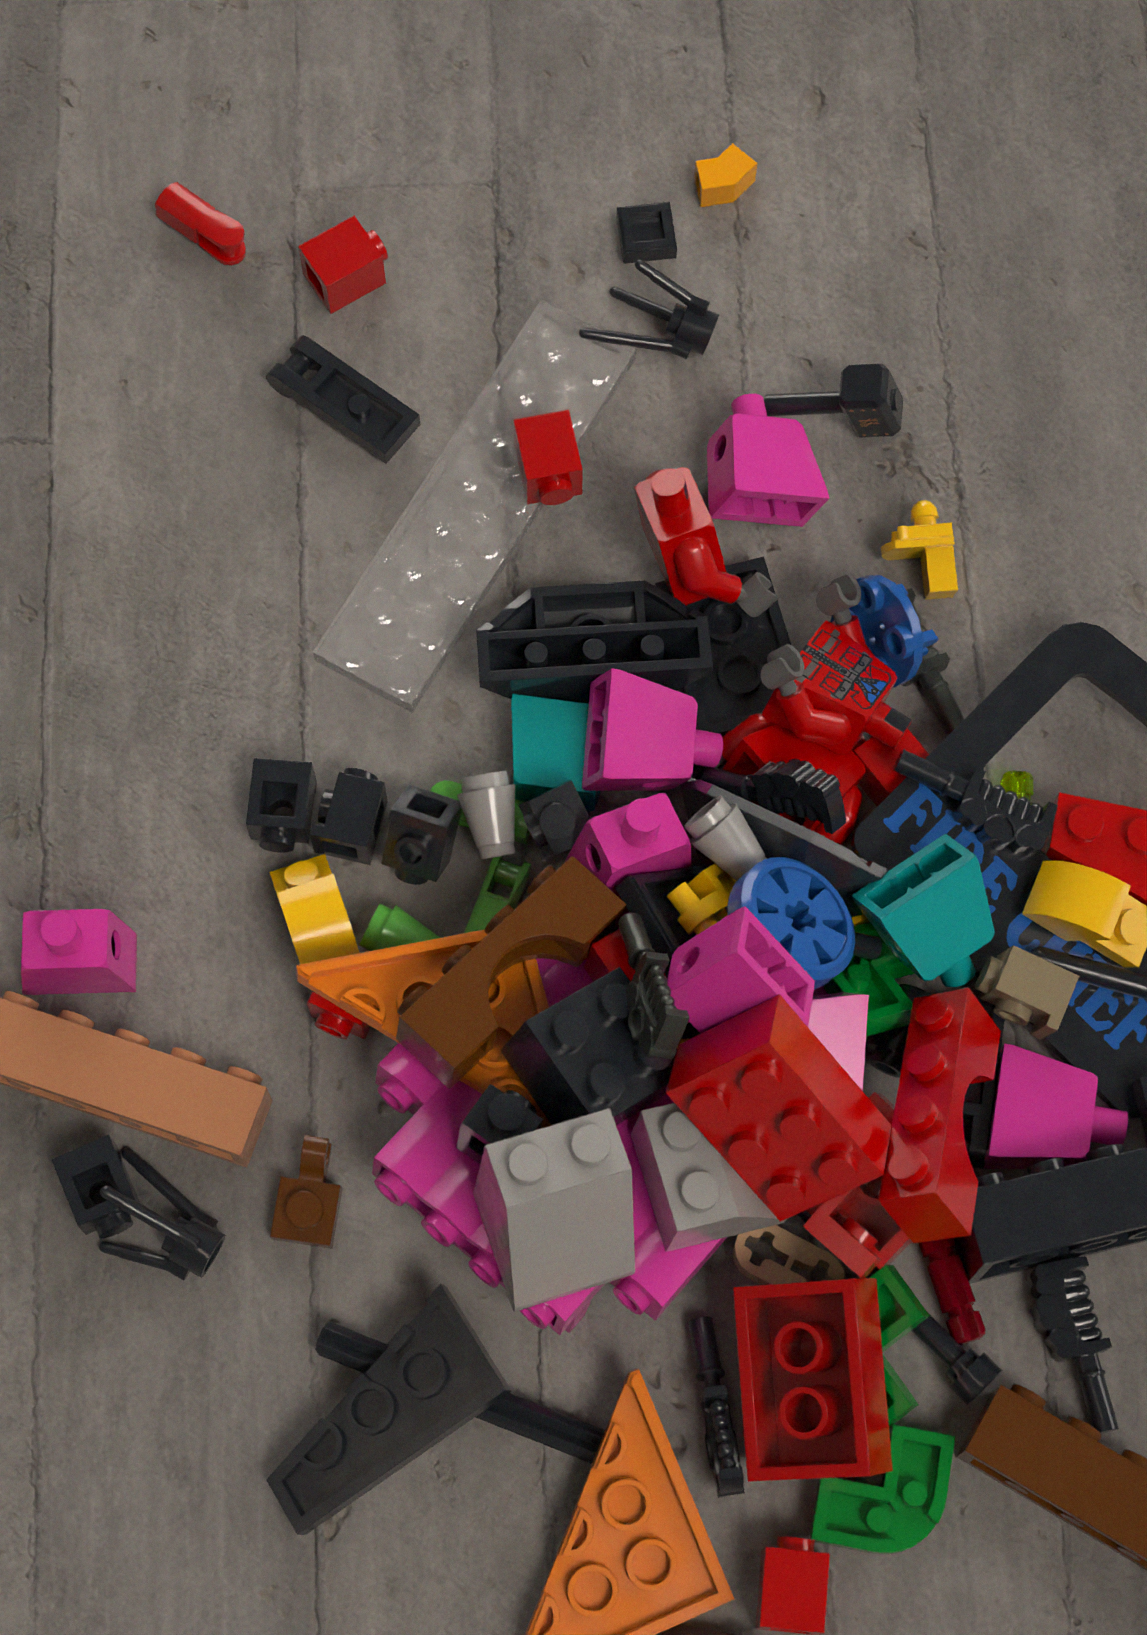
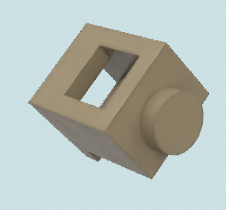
[975,945,1079,1040]

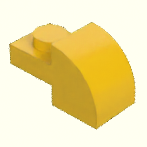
[269,854,360,964]
[1022,861,1147,968]

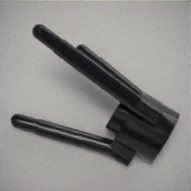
[579,259,719,359]
[99,1148,226,1281]

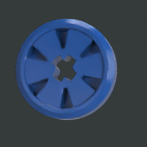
[728,857,855,989]

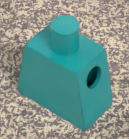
[511,694,601,812]
[852,833,995,987]

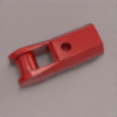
[155,182,246,266]

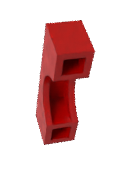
[878,987,1001,1244]

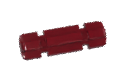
[919,1238,986,1345]

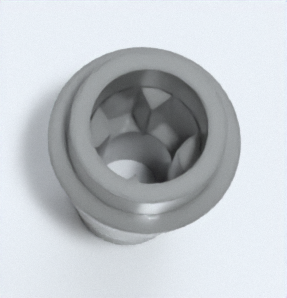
[457,771,515,860]
[684,796,767,880]

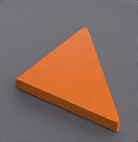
[296,929,552,1129]
[525,1368,734,1635]

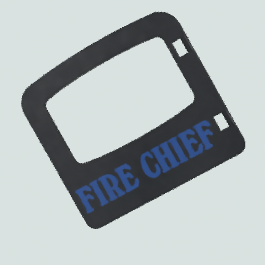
[851,622,1147,1119]

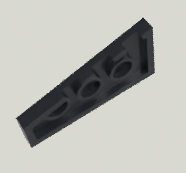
[266,1284,512,1535]

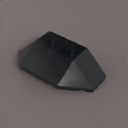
[476,580,713,704]
[680,777,888,917]

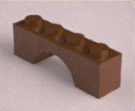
[396,856,626,1090]

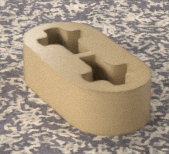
[733,1225,845,1285]

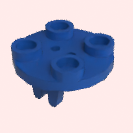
[830,575,939,687]

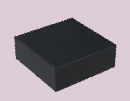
[616,202,677,264]

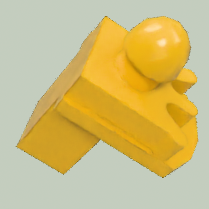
[881,500,958,600]

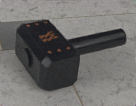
[764,364,903,437]

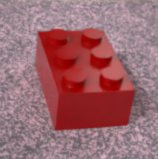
[666,994,891,1222]
[733,1278,893,1482]

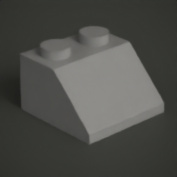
[631,1103,787,1252]

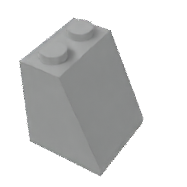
[473,1108,635,1312]

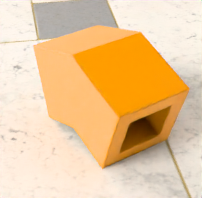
[694,143,757,207]

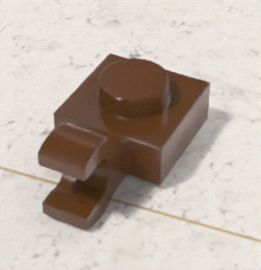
[270,1135,342,1249]

